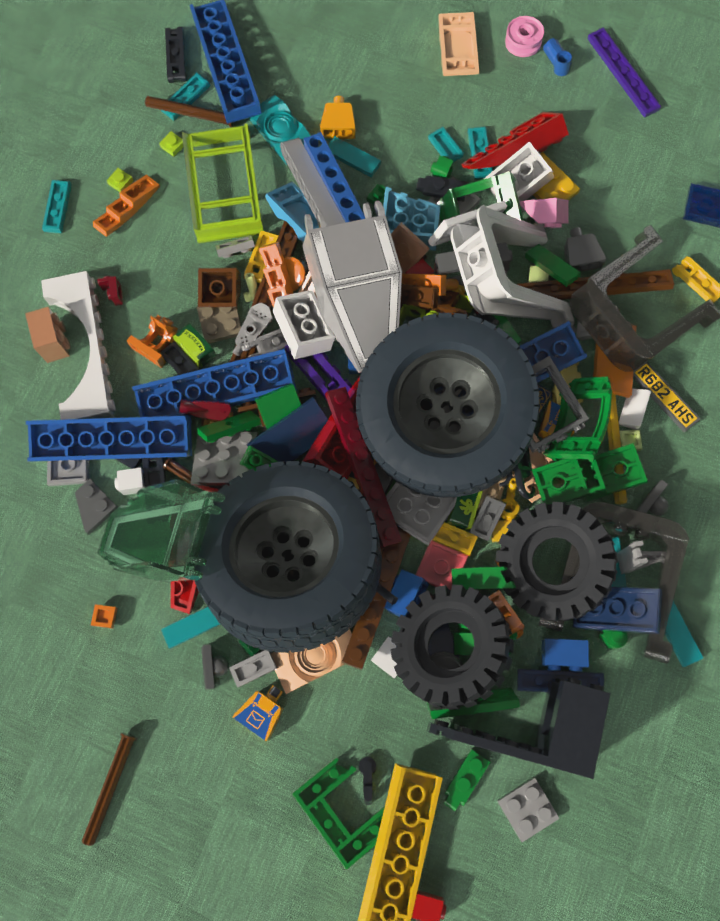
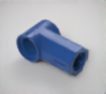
[543,38,572,76]

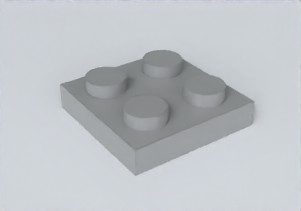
[497,777,560,842]

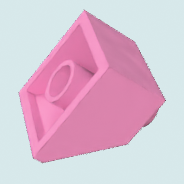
[519,198,569,228]

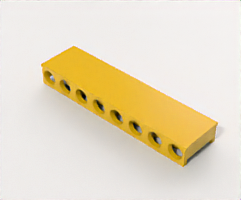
[358,763,443,921]

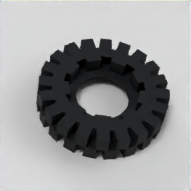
[496,502,618,621]
[391,584,514,710]

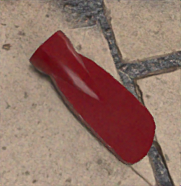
[180,399,231,420]

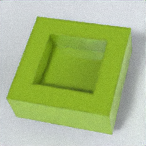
[159,131,183,157]
[106,168,134,192]

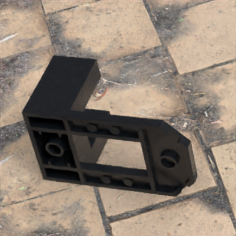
[427,677,611,779]

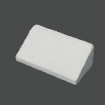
[618,388,651,430]

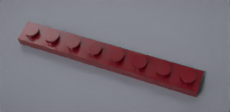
[325,387,402,548]

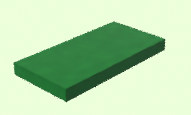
[427,687,520,719]

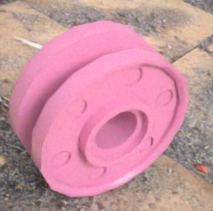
[505,16,544,57]

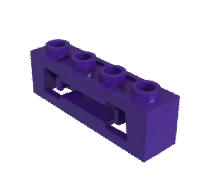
[285,345,352,401]

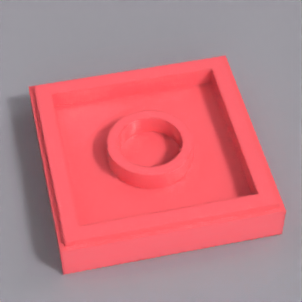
[416,540,469,590]

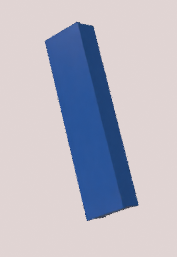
[190,0,262,124]
[304,132,365,222]
[428,321,588,416]
[132,349,297,417]
[26,416,192,461]

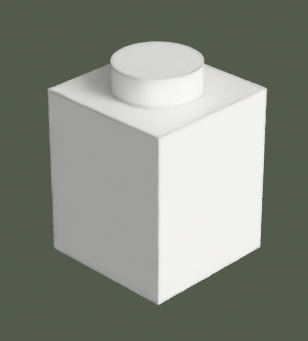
[115,468,145,495]

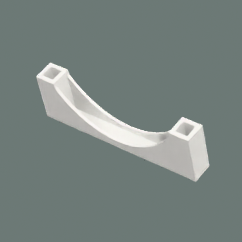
[41,271,116,420]

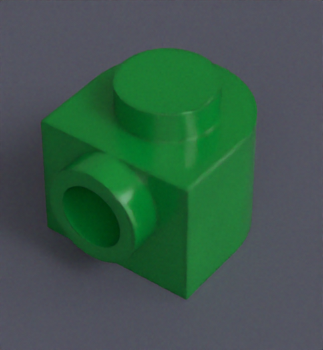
[430,156,453,179]
[598,630,628,649]

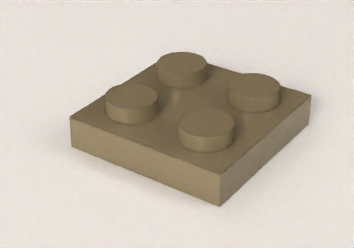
[197,307,241,344]

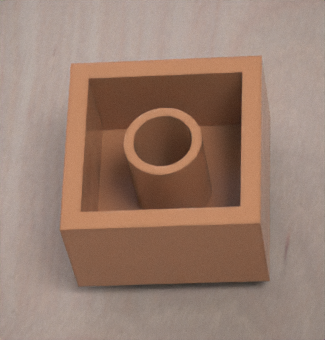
[25,307,70,363]

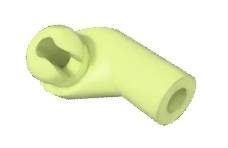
[243,273,257,302]

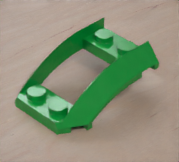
[437,171,525,243]
[543,376,612,464]

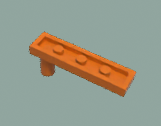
[401,274,459,296]

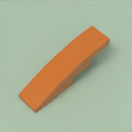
[93,174,160,237]
[259,242,293,308]

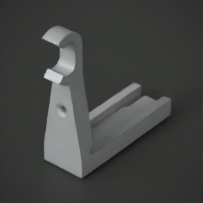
[617,541,684,574]

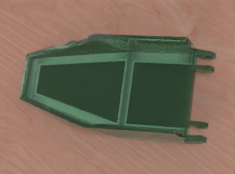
[97,479,226,582]

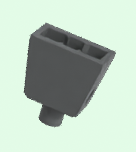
[564,227,606,272]

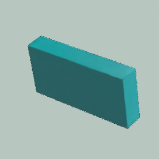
[428,127,464,162]

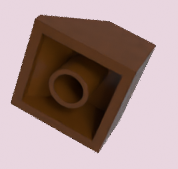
[198,268,241,307]

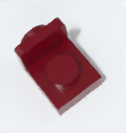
[97,276,123,306]

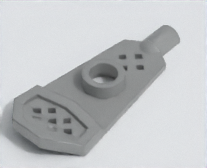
[232,303,273,356]

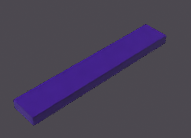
[587,27,661,118]

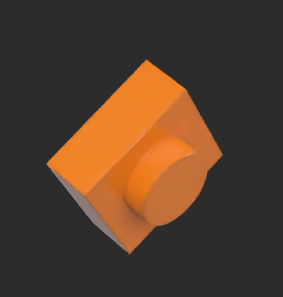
[91,604,118,629]

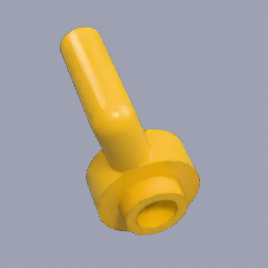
[500,478,519,520]

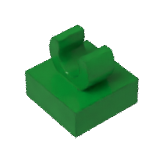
[367,184,386,206]

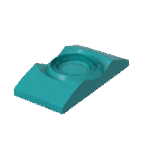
[248,95,311,165]

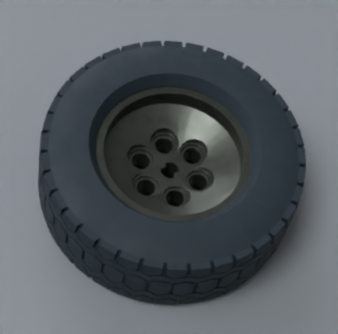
[356,313,539,498]
[190,461,382,653]

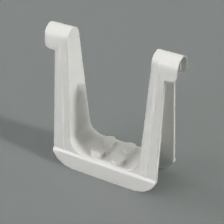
[450,205,575,328]

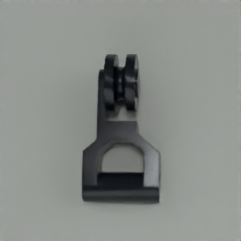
[359,757,376,805]

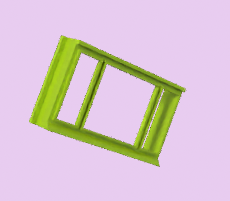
[182,124,264,243]

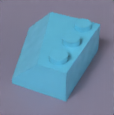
[383,187,440,251]

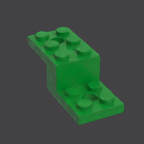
[532,443,648,504]

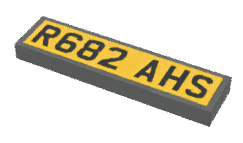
[633,361,700,432]

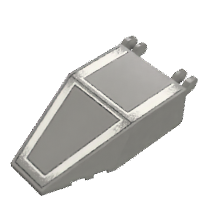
[303,201,402,373]

